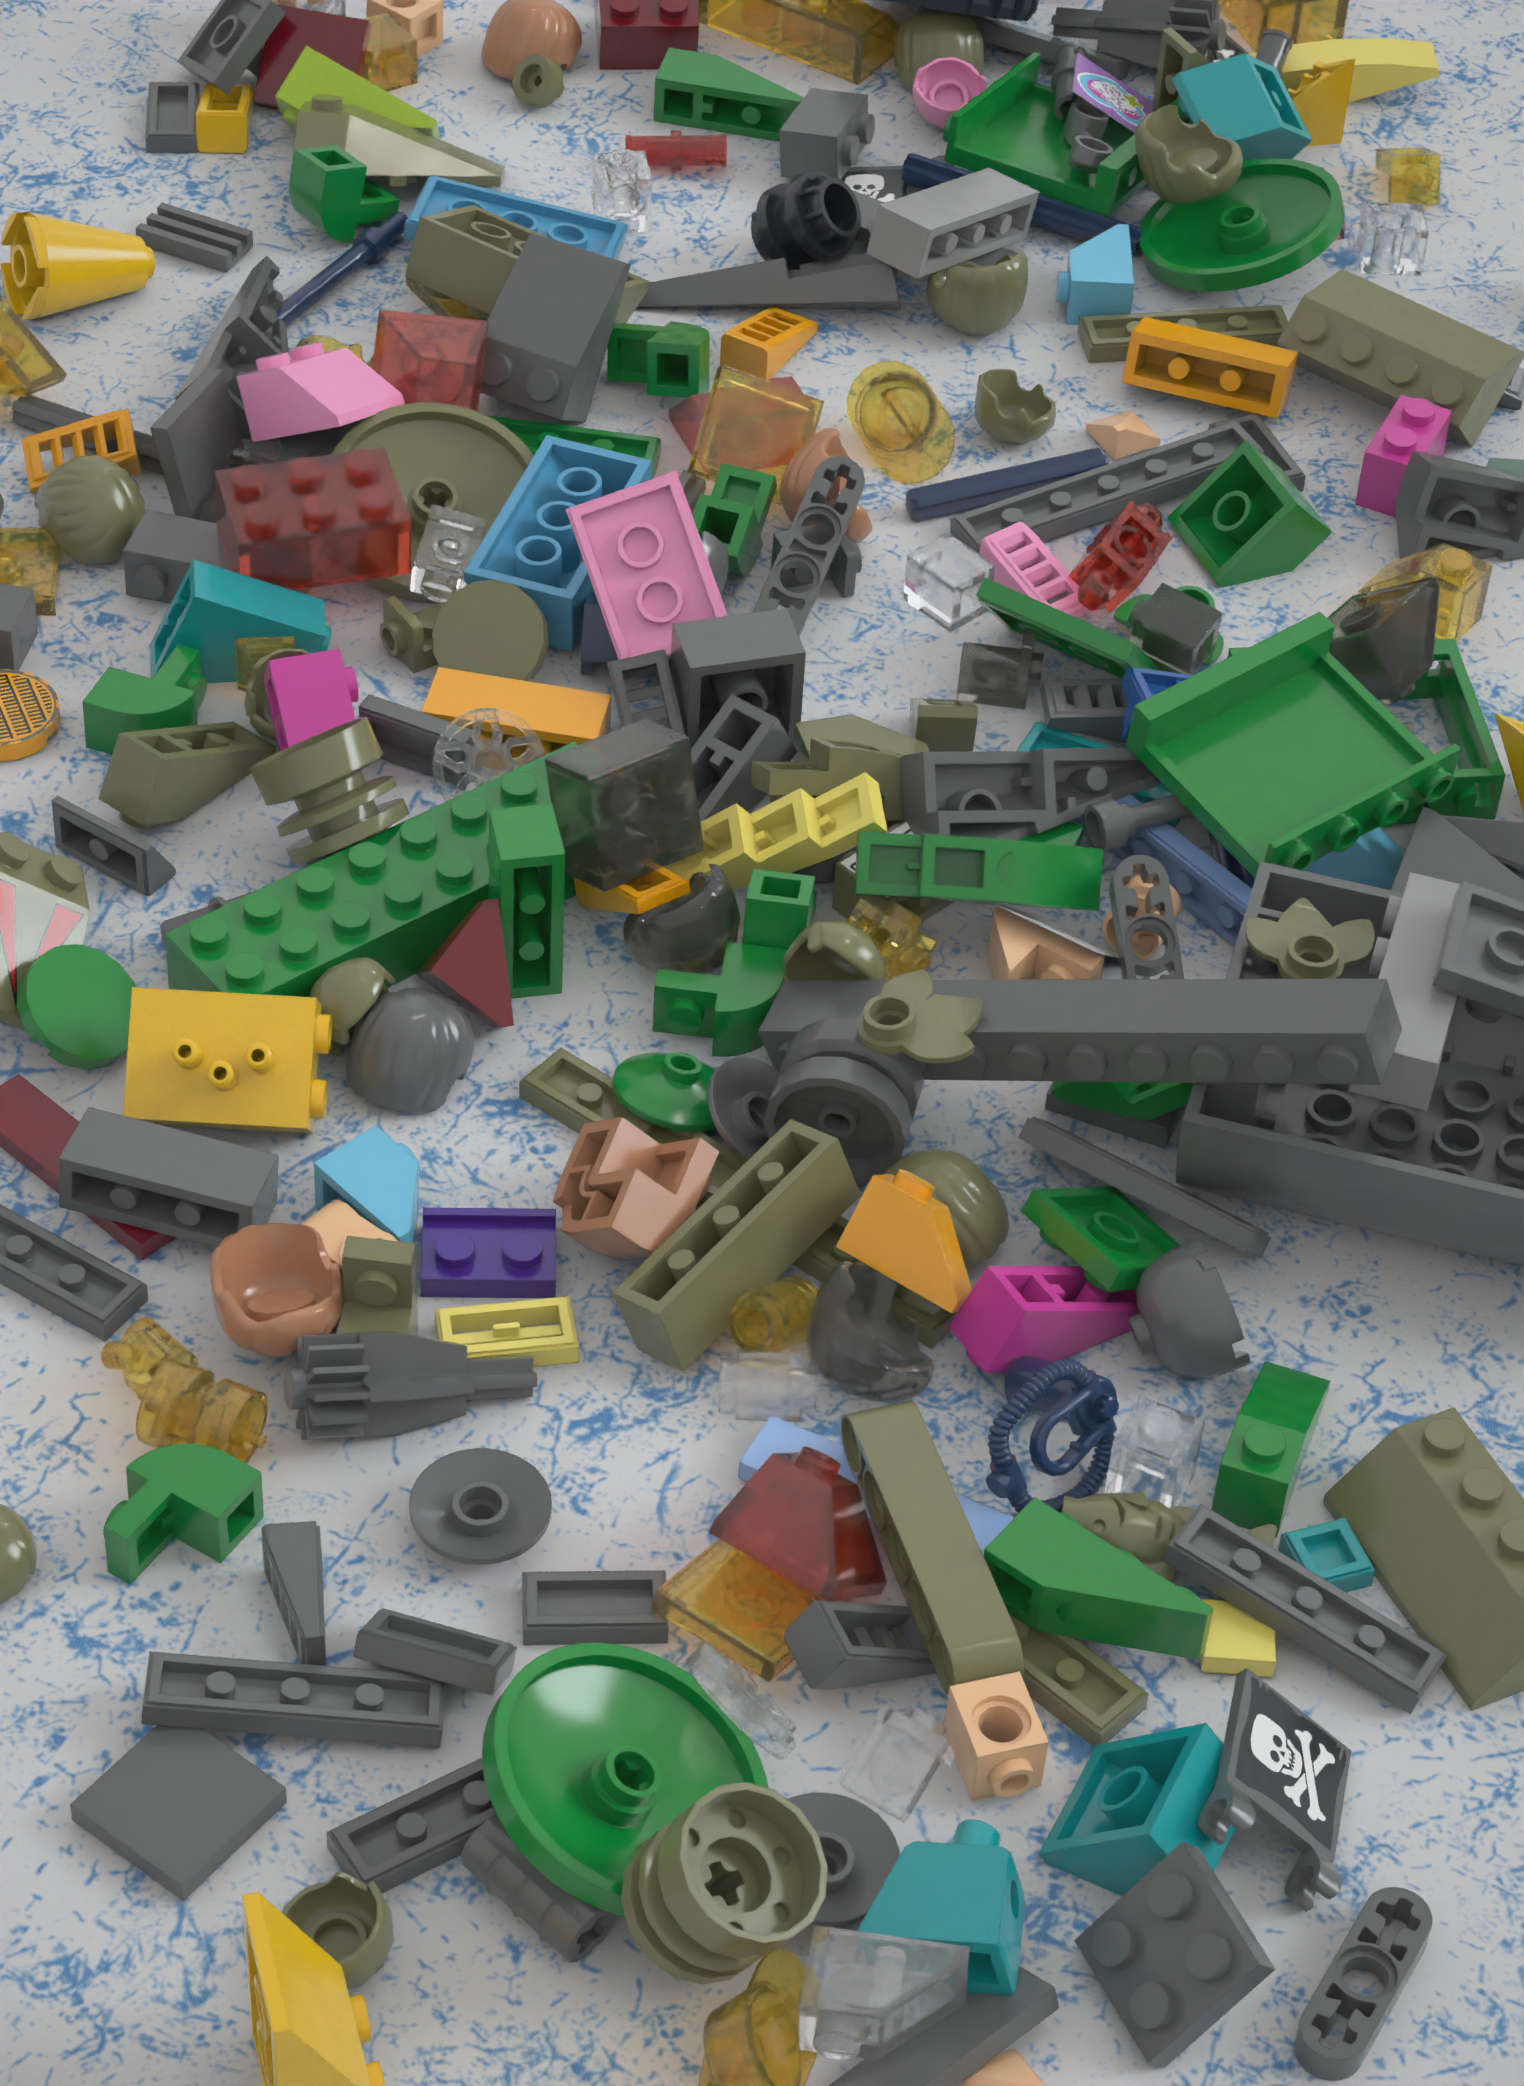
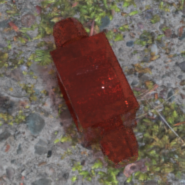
[1068,500,1173,613]

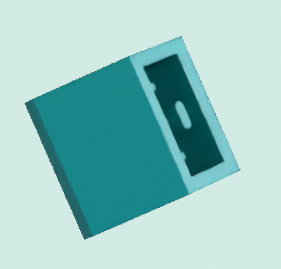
[1172,53,1312,161]

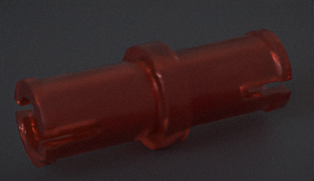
[625,130,727,172]

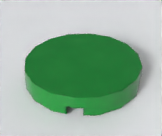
[17,944,136,1070]

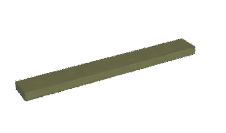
[519,1047,957,1350]

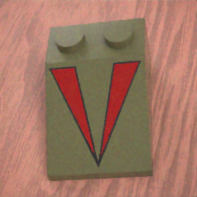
[0,832,90,1031]

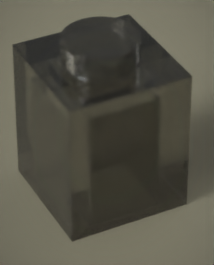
[1126,582,1222,675]

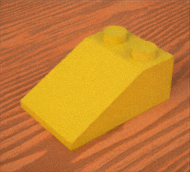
[242,1892,385,2086]

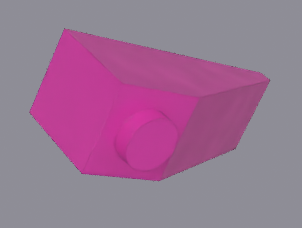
[948,1266,1139,1373]

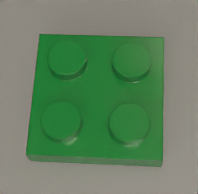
[1021,1186,1202,1293]

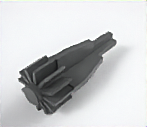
[1051,0,1226,68]
[284,1331,537,1440]

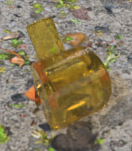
[101,1317,198,1398]

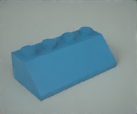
[463,435,652,652]

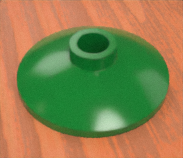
[612,1052,717,1132]

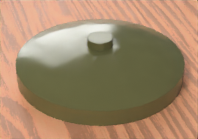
[321,402,534,603]

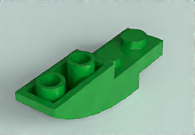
[854,831,1103,911]

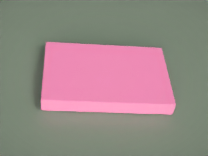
[566,471,728,662]

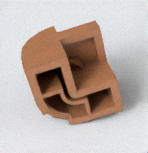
[552,1117,719,1261]

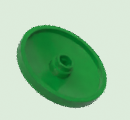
[1139,158,1345,292]
[482,1643,769,1917]

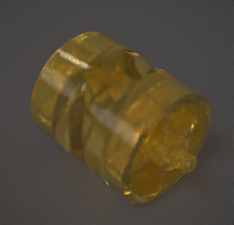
[136,1357,268,1464]

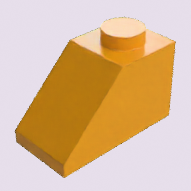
[836,1169,972,1313]

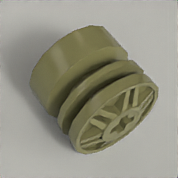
[249,717,410,865]
[621,1782,828,1985]

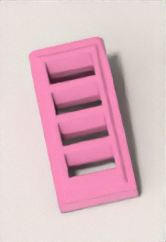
[977,522,1094,618]

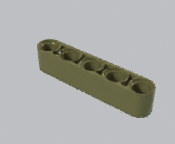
[841,1400,1024,1696]

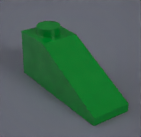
[653,47,803,142]
[1211,1361,1331,1538]

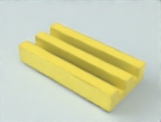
[435,1296,579,1367]

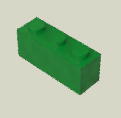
[489,803,565,999]

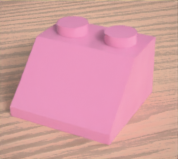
[236,342,405,442]

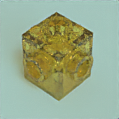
[846,898,939,980]

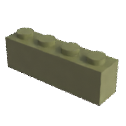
[612,1119,861,1371]

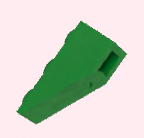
[983,1497,1213,1660]

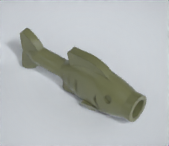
[1060,1491,1277,1583]

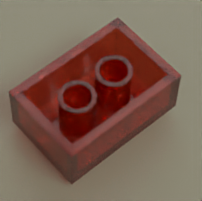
[215,447,411,591]

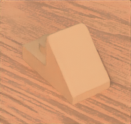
[987,904,1104,980]

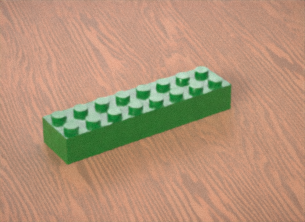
[165,741,648,997]

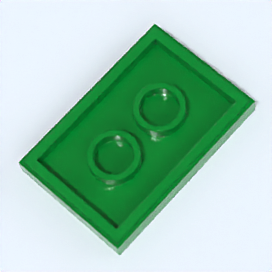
[976,577,1161,678]

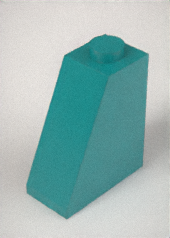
[150,559,332,683]

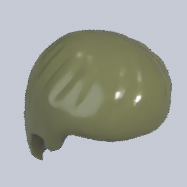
[893,9,984,92]
[1135,105,1243,204]
[926,250,1028,335]
[34,455,146,565]
[883,1149,1009,1269]

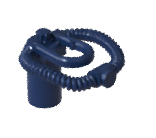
[985,1356,1119,1513]

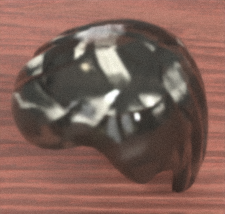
[623,864,740,975]
[806,1261,935,1403]

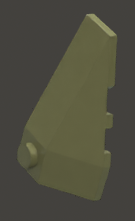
[291,95,505,187]

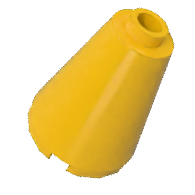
[1,211,155,320]

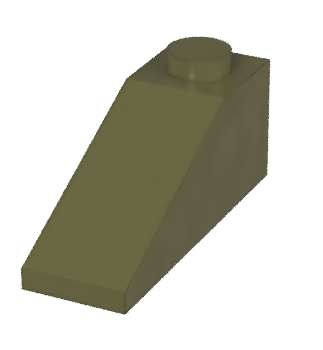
[98,721,277,829]

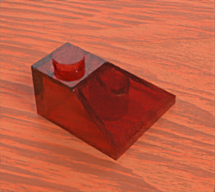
[367,309,489,418]
[708,1447,887,1602]

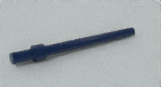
[276,212,408,326]

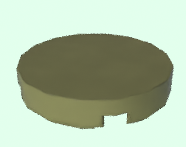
[432,579,549,681]

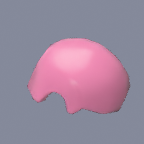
[913,57,987,129]

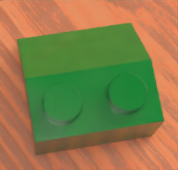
[1167,440,1332,587]

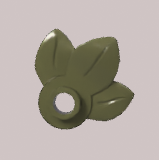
[1245,898,1375,979]
[857,969,984,1064]

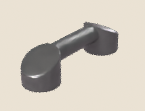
[1063,102,1113,174]

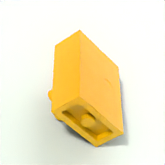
[123,987,332,1134]

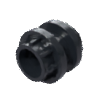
[751,170,861,270]

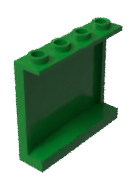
[943,52,1192,217]
[1126,612,1461,878]

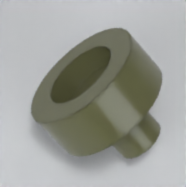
[512,54,564,108]

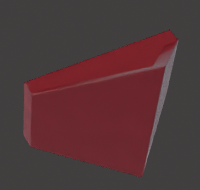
[416,898,514,1028]

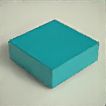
[1278,1518,1375,1592]

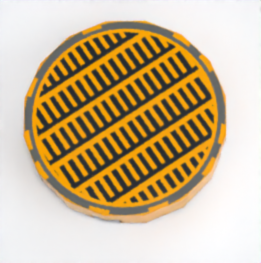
[0,669,61,762]

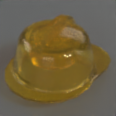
[847,361,955,483]
[698,1948,821,2086]

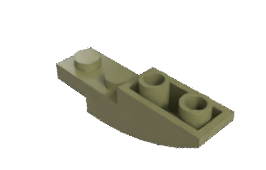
[751,738,905,828]

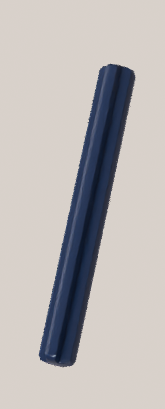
[901,153,1142,256]

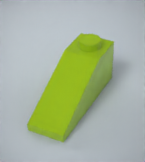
[275,46,440,139]

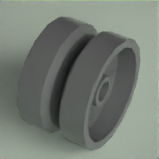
[764,1018,924,1185]

